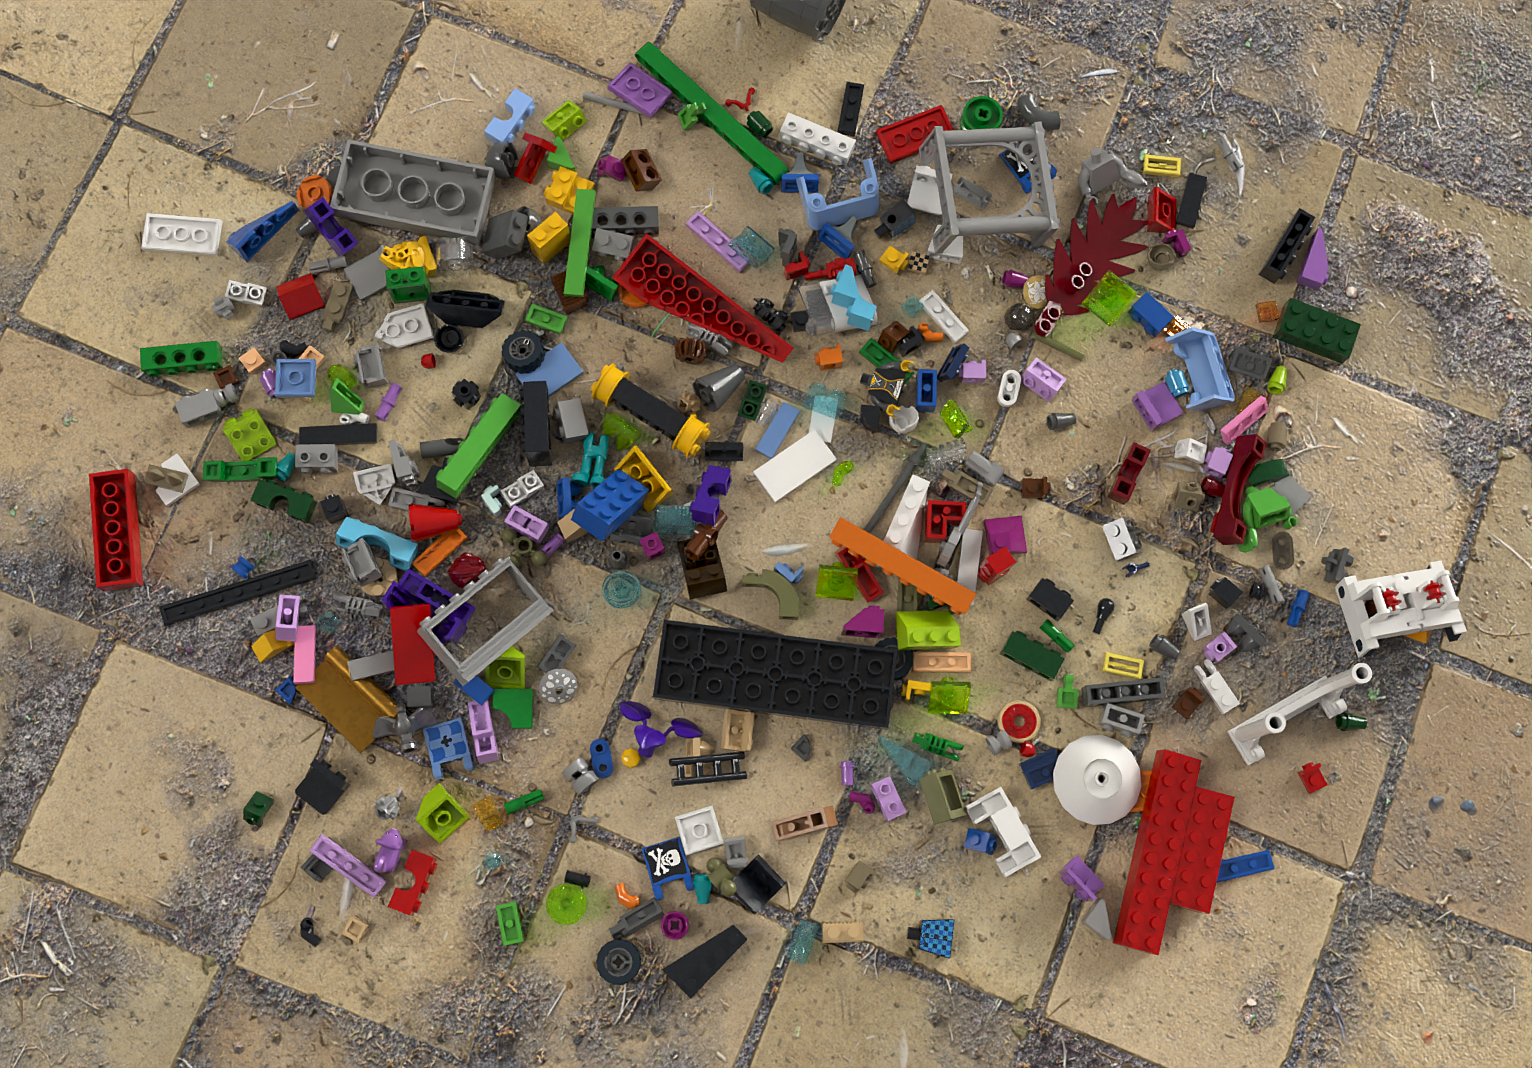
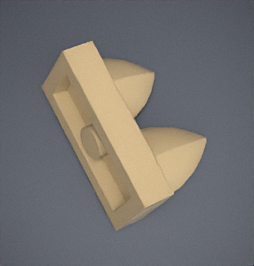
[685,738,715,777]

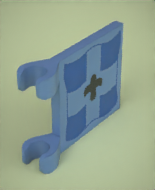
[423,718,474,780]

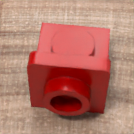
[784,251,810,280]
[1297,761,1328,794]

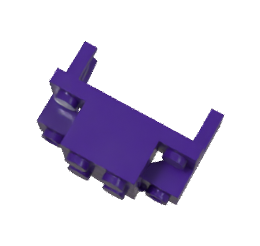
[382,569,476,644]

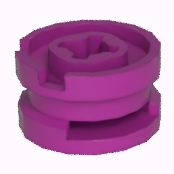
[661,911,689,940]

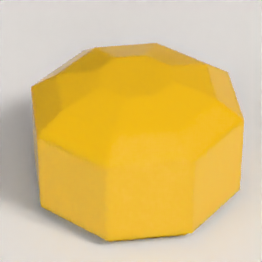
[621,748,641,768]

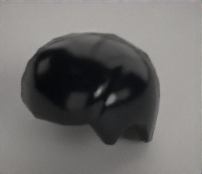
[434,324,464,353]

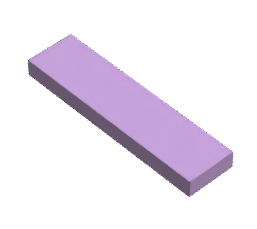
[685,211,752,273]
[309,834,387,898]

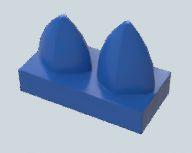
[556,478,582,520]

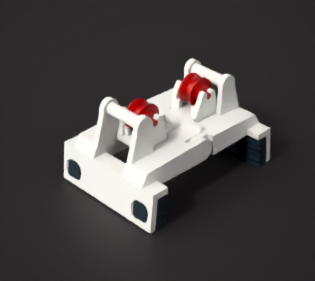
[1335,561,1467,658]

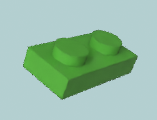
[525,304,568,335]
[496,901,524,946]

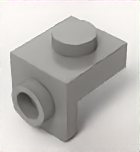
[724,836,748,869]

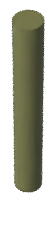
[1031,331,1084,361]

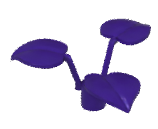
[619,701,703,758]

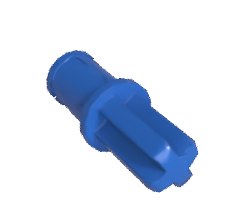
[1287,589,1310,627]

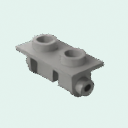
[953,176,993,210]

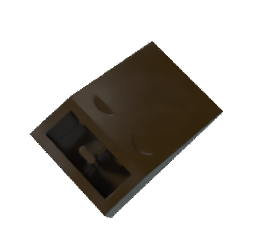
[677,539,727,600]

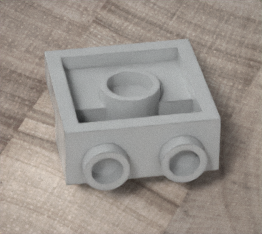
[388,439,420,488]

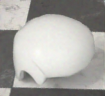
[889,405,919,434]

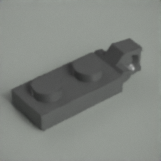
[609,897,665,940]

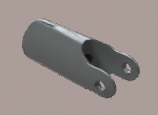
[420,438,463,459]

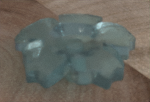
[315,610,339,634]

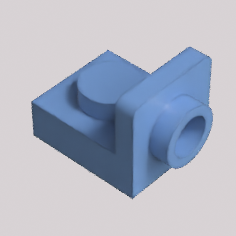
[773,562,804,585]

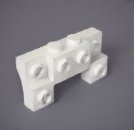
[965,787,1041,877]

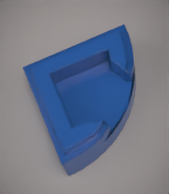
[275,676,296,705]

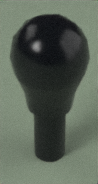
[1093,598,1115,635]

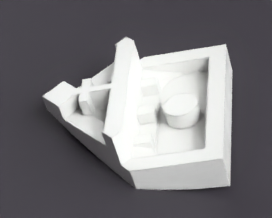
[353,464,396,505]

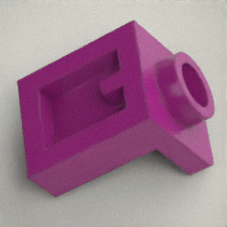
[1162,229,1191,258]
[639,532,665,561]

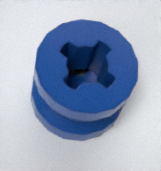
[230,555,256,579]

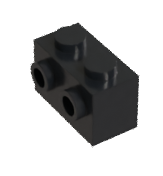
[1026,578,1074,622]

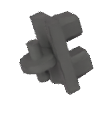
[1321,547,1354,583]

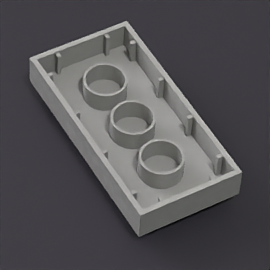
[330,139,496,245]

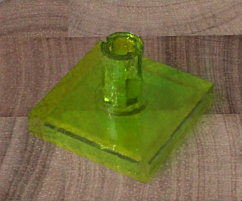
[815,562,858,601]
[927,677,971,714]

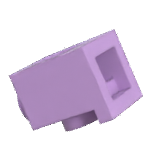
[958,360,986,383]
[1202,632,1237,664]

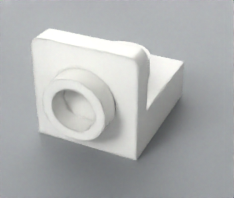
[1174,438,1207,464]

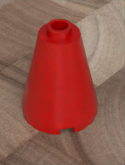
[409,504,462,543]

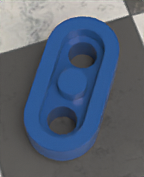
[590,739,613,779]

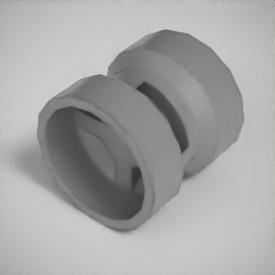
[213,383,239,408]
[986,729,1012,756]

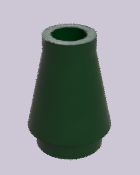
[1335,712,1367,731]

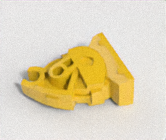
[379,236,437,278]

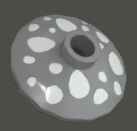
[539,669,578,704]

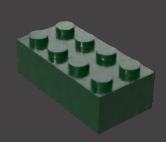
[1272,298,1361,364]

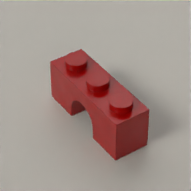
[978,546,1016,585]
[388,850,438,916]

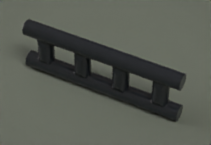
[669,751,747,787]

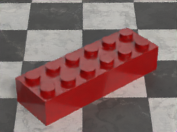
[89,469,143,591]
[1170,786,1235,914]

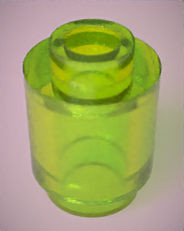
[327,364,356,389]

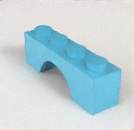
[336,517,418,571]

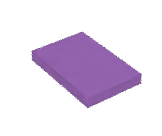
[608,62,673,119]

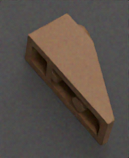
[771,806,838,841]

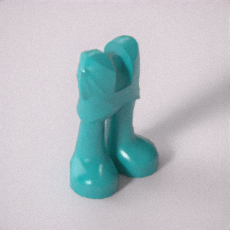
[571,432,609,488]

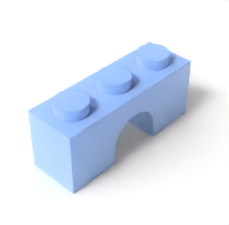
[484,88,535,144]

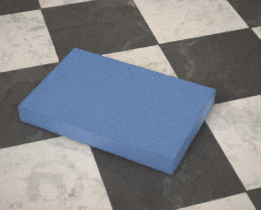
[515,342,584,397]

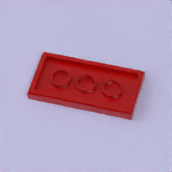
[875,105,954,164]
[390,604,435,685]

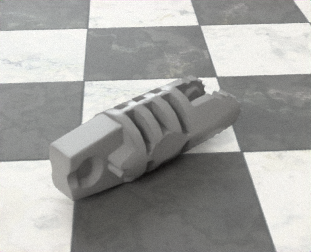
[686,323,734,356]
[332,592,383,617]

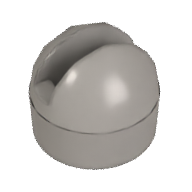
[1006,333,1023,349]

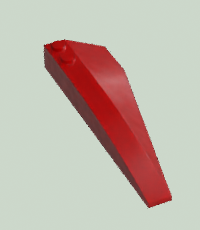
[612,233,794,363]

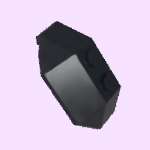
[426,289,505,328]

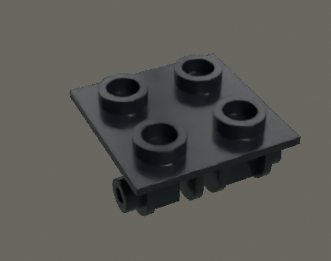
[753,298,791,332]

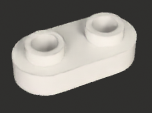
[997,370,1021,407]

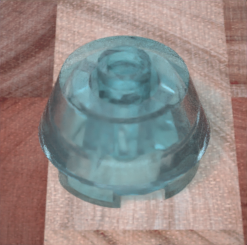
[602,570,641,609]

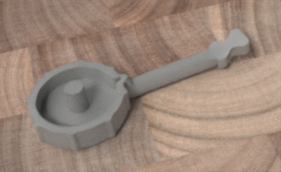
[937,481,983,567]

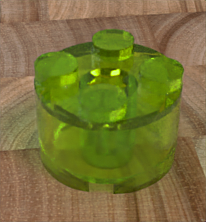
[546,883,588,925]

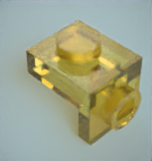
[473,795,504,831]

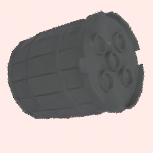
[750,0,846,43]

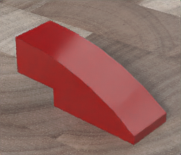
[834,546,884,603]

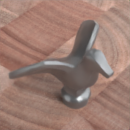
[373,703,438,754]

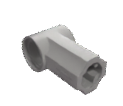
[964,451,1005,487]

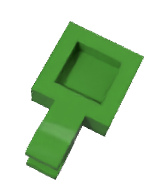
[678,102,706,130]
[1056,674,1078,709]

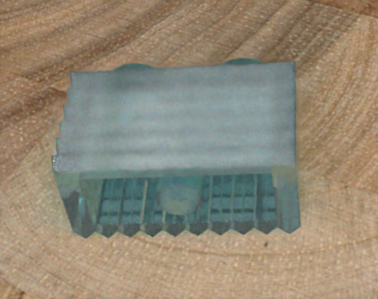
[655,505,694,535]

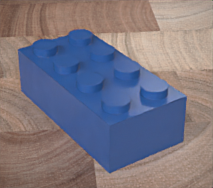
[571,469,649,541]

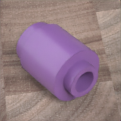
[259,369,276,399]

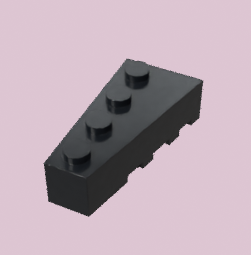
[520,381,552,467]
[662,925,747,999]

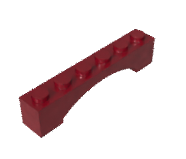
[1213,434,1267,545]

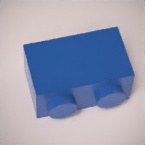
[1128,292,1174,337]
[915,369,937,413]

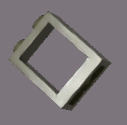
[919,767,967,825]

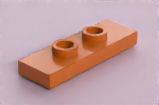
[412,529,468,578]

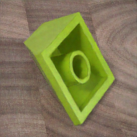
[485,646,525,689]
[416,783,470,844]

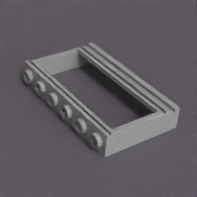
[417,557,554,686]

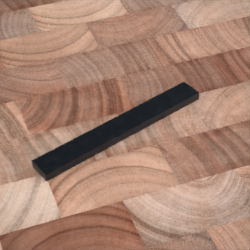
[159,559,317,626]

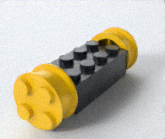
[590,363,711,459]

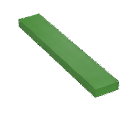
[564,189,596,297]

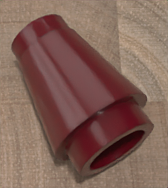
[1201,476,1225,498]

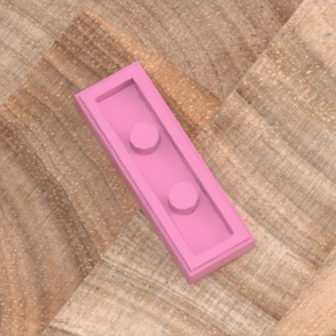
[1220,396,1268,445]
[294,625,316,684]

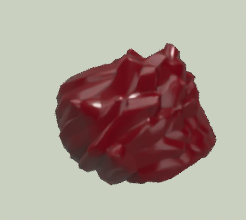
[448,552,488,589]

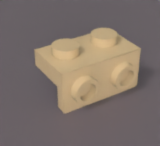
[721,709,755,752]

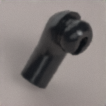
[279,340,308,357]

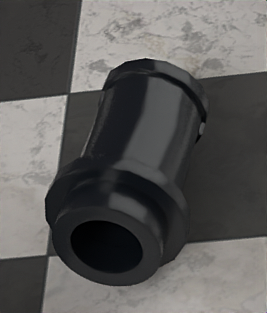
[564,870,591,889]

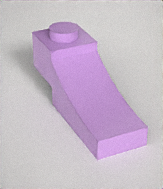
[468,699,499,764]

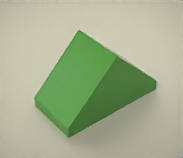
[547,136,575,172]
[330,377,365,415]

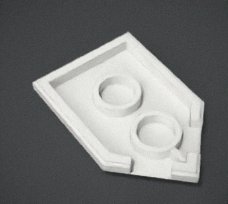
[375,303,434,348]

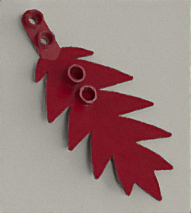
[1034,193,1147,337]

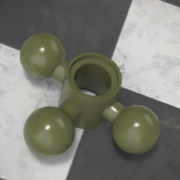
[502,528,547,568]
[706,857,736,897]

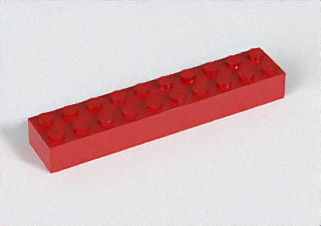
[1113,749,1202,955]

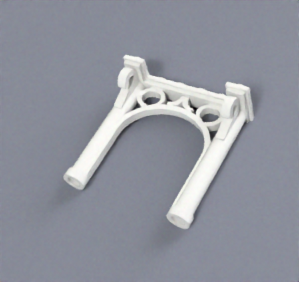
[1227,663,1372,766]

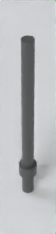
[864,443,928,533]

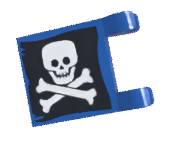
[999,144,1057,194]
[641,837,694,901]

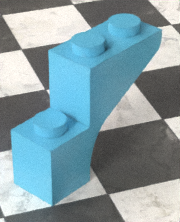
[830,264,877,331]

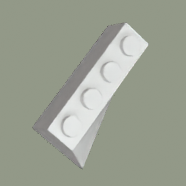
[884,475,930,560]

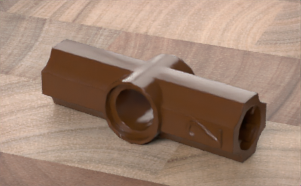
[684,509,728,561]

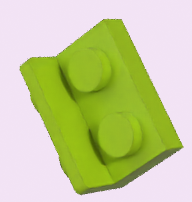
[541,100,587,141]

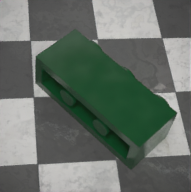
[1000,631,1065,681]

